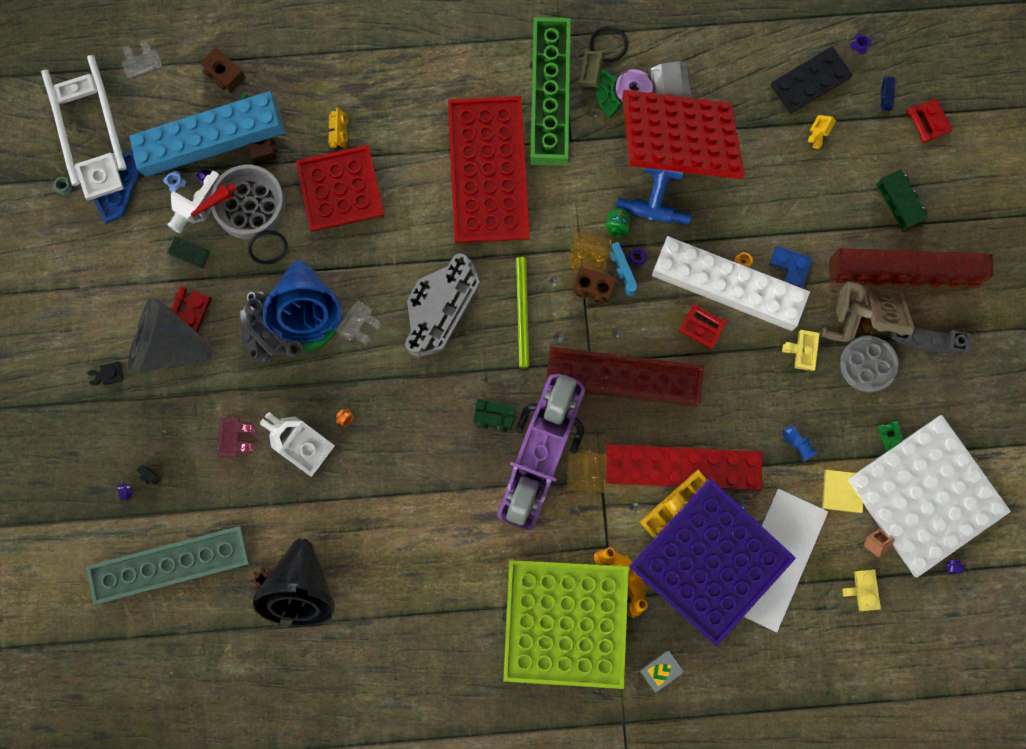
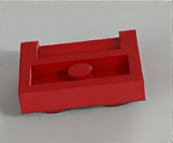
[906,98,953,144]
[678,302,728,350]

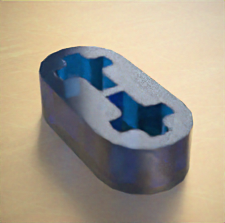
[881,76,895,111]

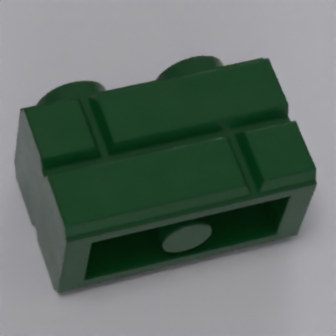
[473,399,516,433]

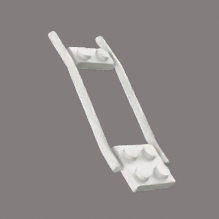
[41,55,127,201]

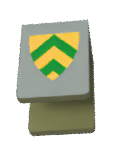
[638,650,683,693]

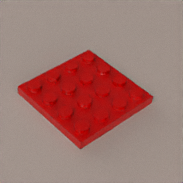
[296,145,384,232]

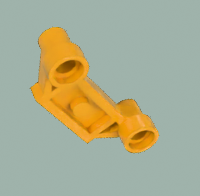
[594,547,648,618]

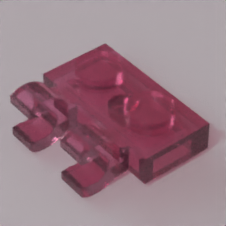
[217,418,254,458]

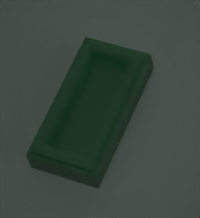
[167,237,210,269]

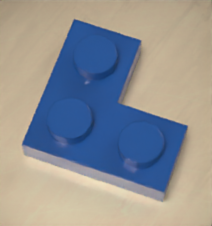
[770,246,812,289]

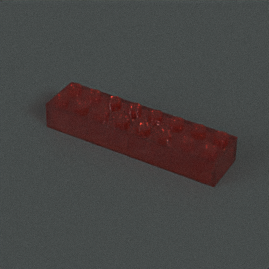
[829,248,994,288]
[545,346,704,407]

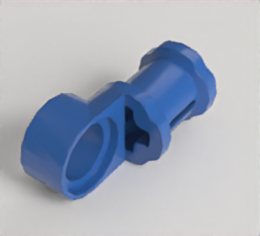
[782,425,818,462]

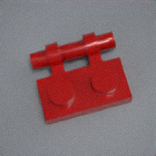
[170,286,212,333]

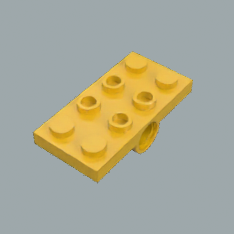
[639,470,707,538]

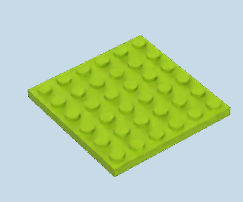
[503,560,629,689]

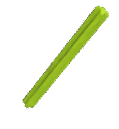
[516,257,529,368]

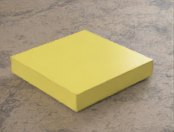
[822,470,863,513]

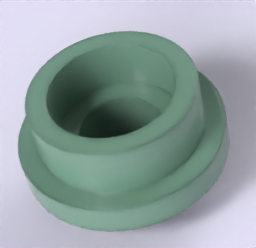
[54,177,73,195]

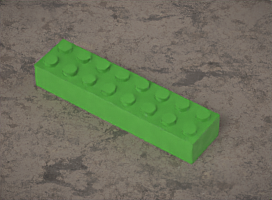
[530,17,571,166]

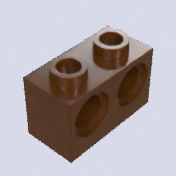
[573,267,616,304]

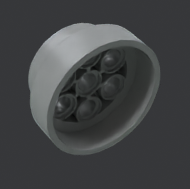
[210,165,286,239]

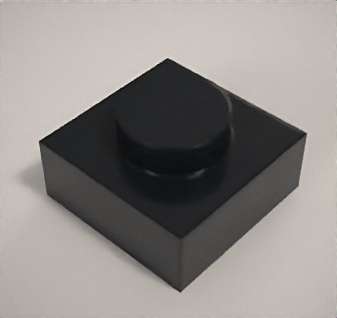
[136,464,161,484]

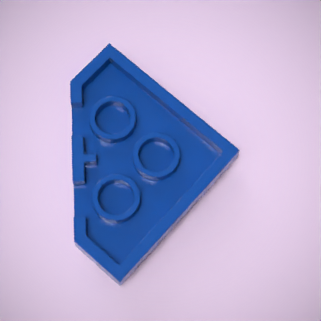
[93,150,140,224]

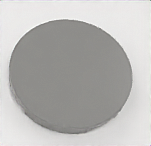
[840,335,899,393]

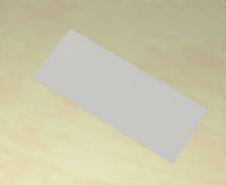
[744,489,828,632]

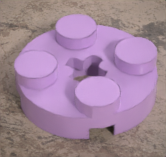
[616,69,653,103]

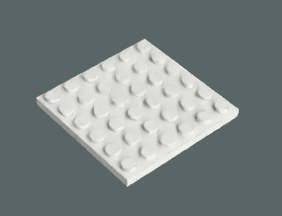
[847,415,1011,577]

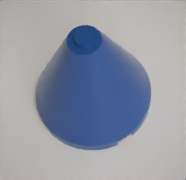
[263,261,342,343]

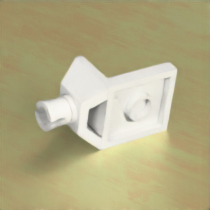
[168,171,220,233]
[260,412,335,477]

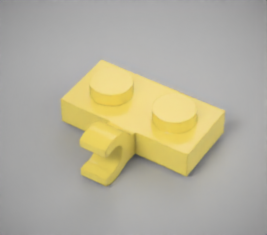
[782,330,820,371]
[842,570,881,611]

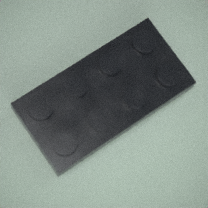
[771,46,853,114]

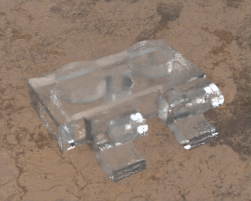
[121,40,164,80]
[335,300,382,346]

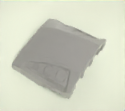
[650,61,692,98]

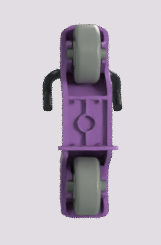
[497,374,585,530]

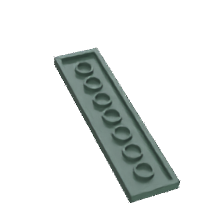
[86,526,250,605]

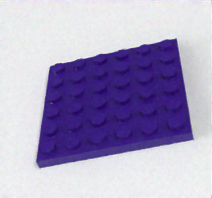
[629,478,796,647]

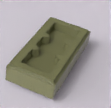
[579,51,604,87]

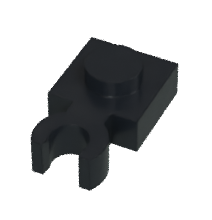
[87,361,124,386]

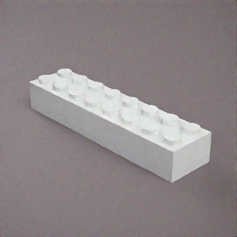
[651,236,810,331]

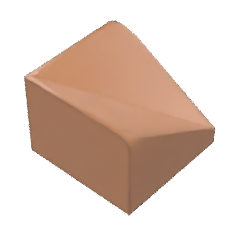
[864,528,895,558]

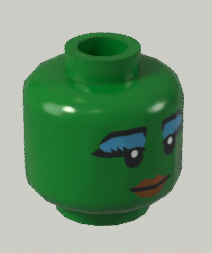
[606,208,632,237]

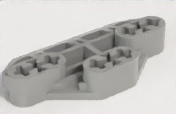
[405,254,480,358]

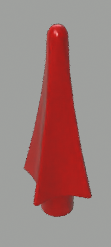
[191,183,237,217]

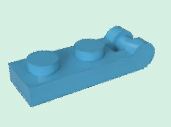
[609,242,637,297]

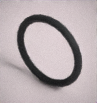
[590,26,628,62]
[248,230,288,264]

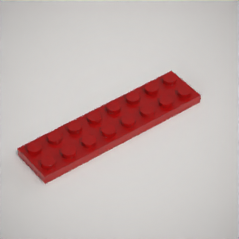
[606,444,762,491]

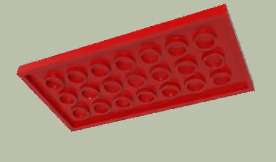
[448,96,530,244]

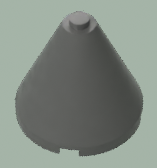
[127,297,213,373]

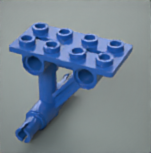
[616,168,691,225]

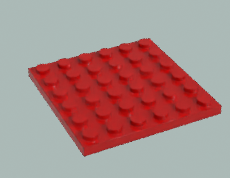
[622,90,745,180]

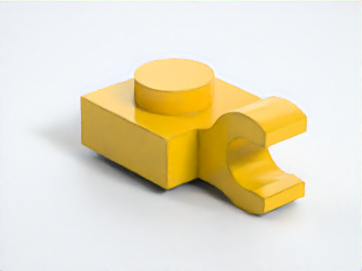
[808,115,836,149]

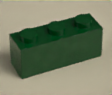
[876,169,928,232]

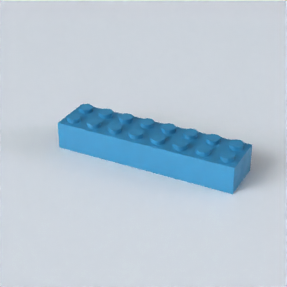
[129,91,285,177]

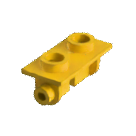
[328,108,348,149]

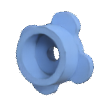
[163,171,186,192]

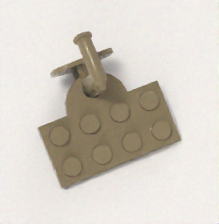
[819,282,915,342]

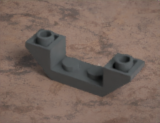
[891,323,971,353]

